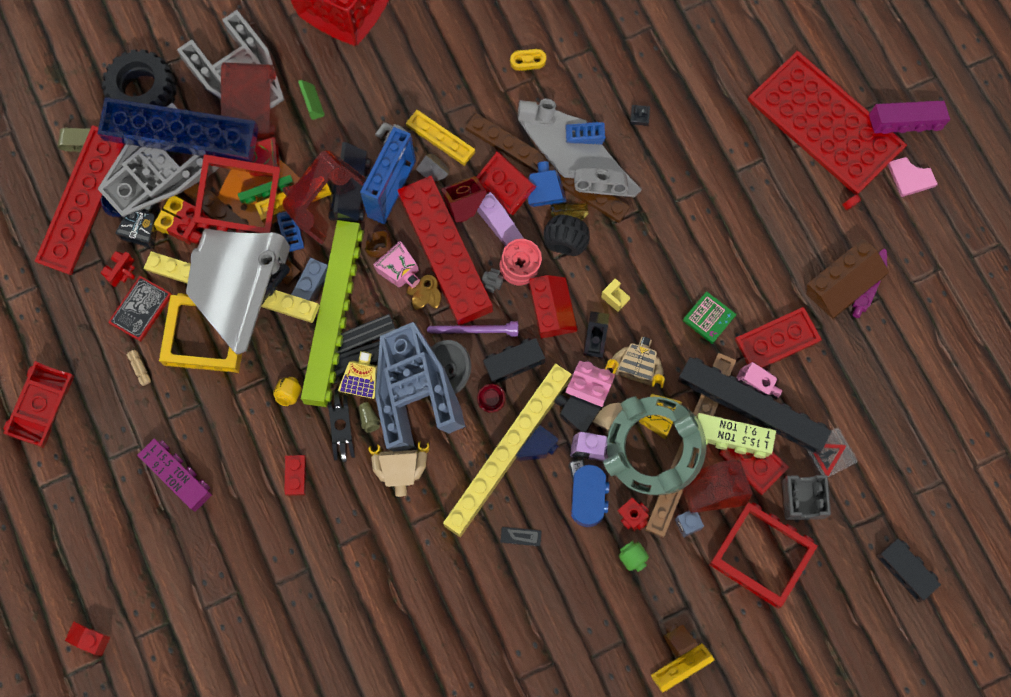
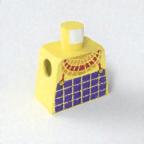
[338,351,378,399]

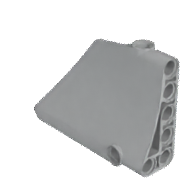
[186,229,290,354]

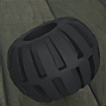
[544,215,590,256]

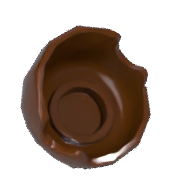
[365,230,393,258]

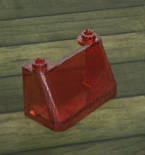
[221,62,276,139]

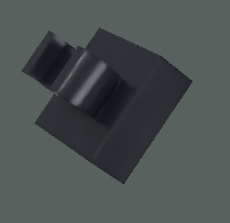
[630,105,650,126]

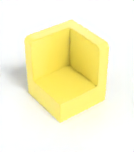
[601,279,630,312]

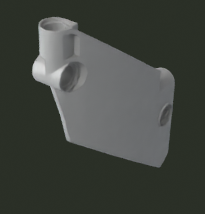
[518,99,642,197]

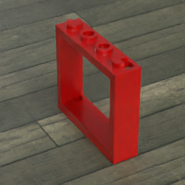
[193,154,281,233]
[709,502,818,609]

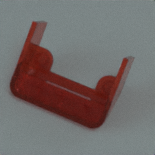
[282,150,366,245]

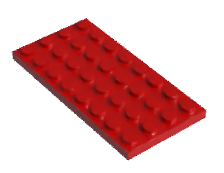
[748,51,907,195]

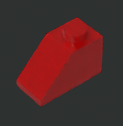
[65,622,111,656]

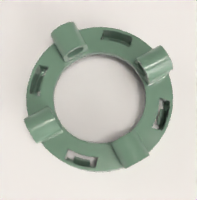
[603,396,706,495]

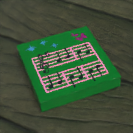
[683,291,737,344]

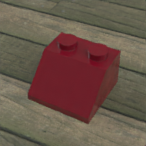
[441,176,487,223]

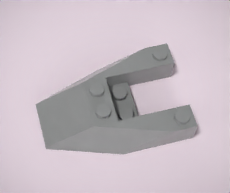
[177,10,284,120]
[98,103,221,217]

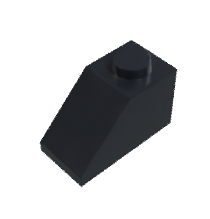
[584,311,609,358]

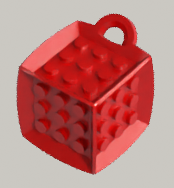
[291,0,389,46]

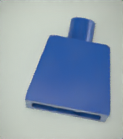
[528,161,567,207]

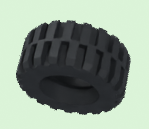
[102,49,177,123]

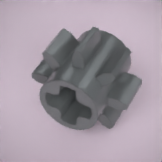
[482,268,504,293]

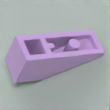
[477,192,524,247]

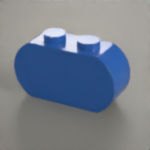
[571,465,609,527]

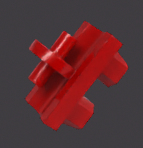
[101,251,135,288]

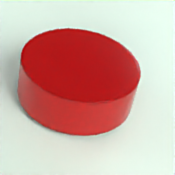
[842,194,861,210]

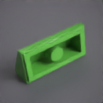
[299,80,324,120]

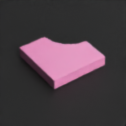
[888,157,937,197]

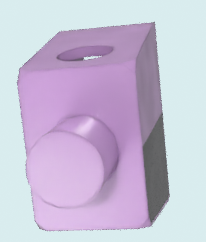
[570,432,608,461]

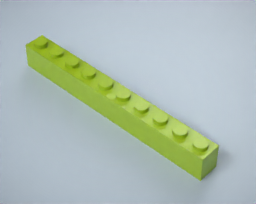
[301,220,364,407]

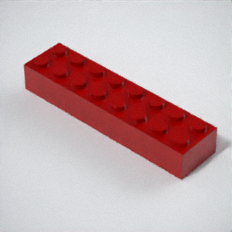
[397,176,493,326]

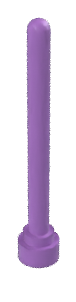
[427,321,518,336]

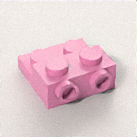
[566,361,615,407]

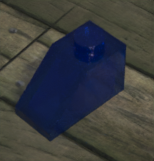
[516,425,559,461]

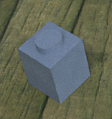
[675,508,704,538]

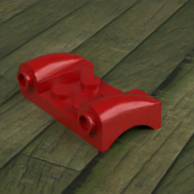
[4,361,74,448]

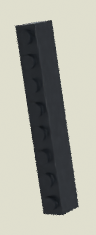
[677,357,832,455]

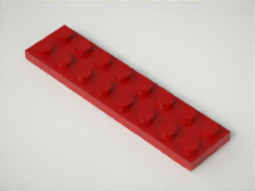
[34,125,128,275]

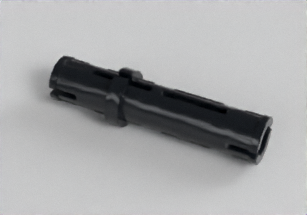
[262,264,290,304]

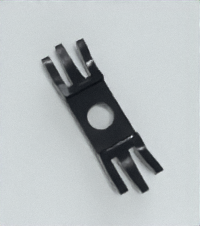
[327,389,355,462]

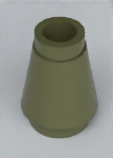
[359,402,380,433]

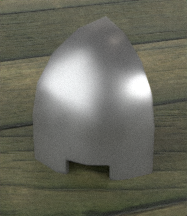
[416,153,450,181]

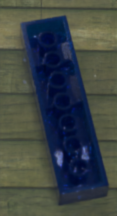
[97,98,259,162]

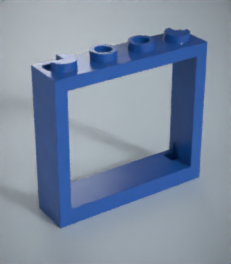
[360,127,416,224]

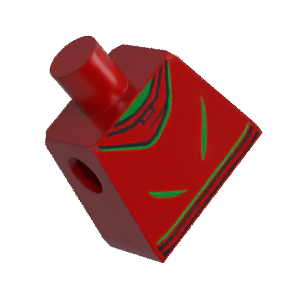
[236,137,281,177]

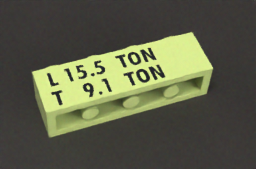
[696,413,776,458]

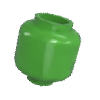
[619,541,649,572]

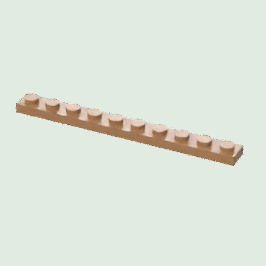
[645,353,736,538]

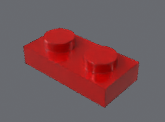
[284,455,306,496]

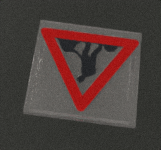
[807,428,858,477]

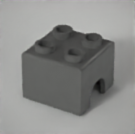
[782,475,831,520]

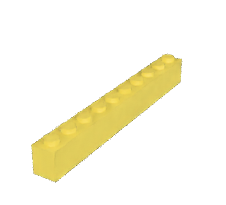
[443,363,572,538]

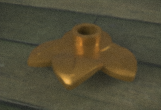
[406,275,442,310]

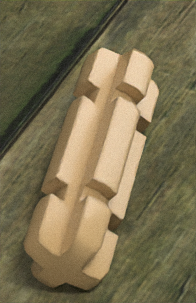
[127,350,151,386]

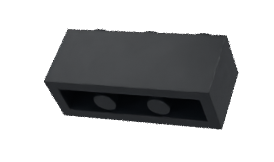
[483,338,545,384]
[876,538,941,602]

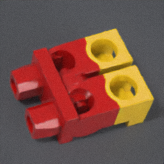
[154,196,211,245]

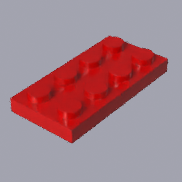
[735,307,822,369]

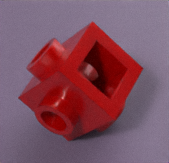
[618,497,649,531]

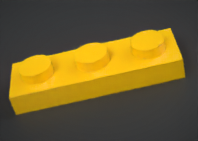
[651,643,714,693]

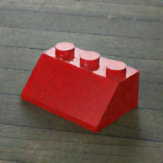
[529,275,578,339]

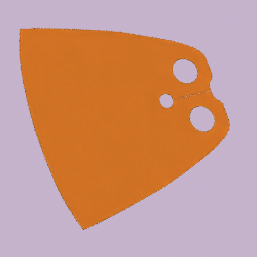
[217,143,305,228]

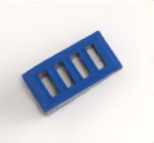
[565,122,605,145]
[276,210,304,252]

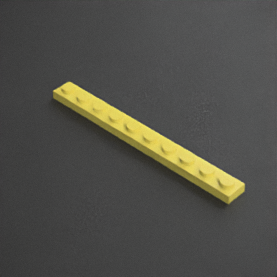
[144,252,320,323]

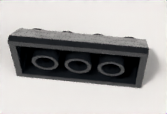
[333,142,371,225]

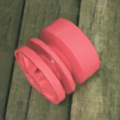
[499,239,542,286]

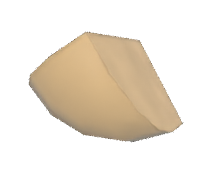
[593,403,623,435]

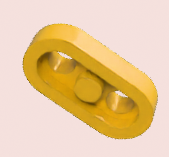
[510,49,546,71]

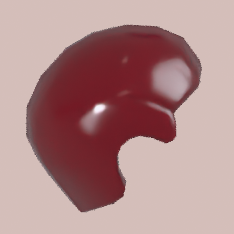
[477,383,506,413]

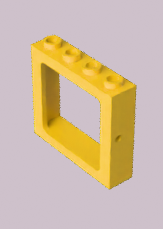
[159,293,242,373]

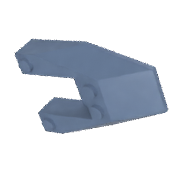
[375,322,466,451]

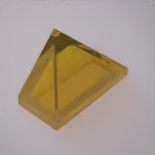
[550,203,588,220]

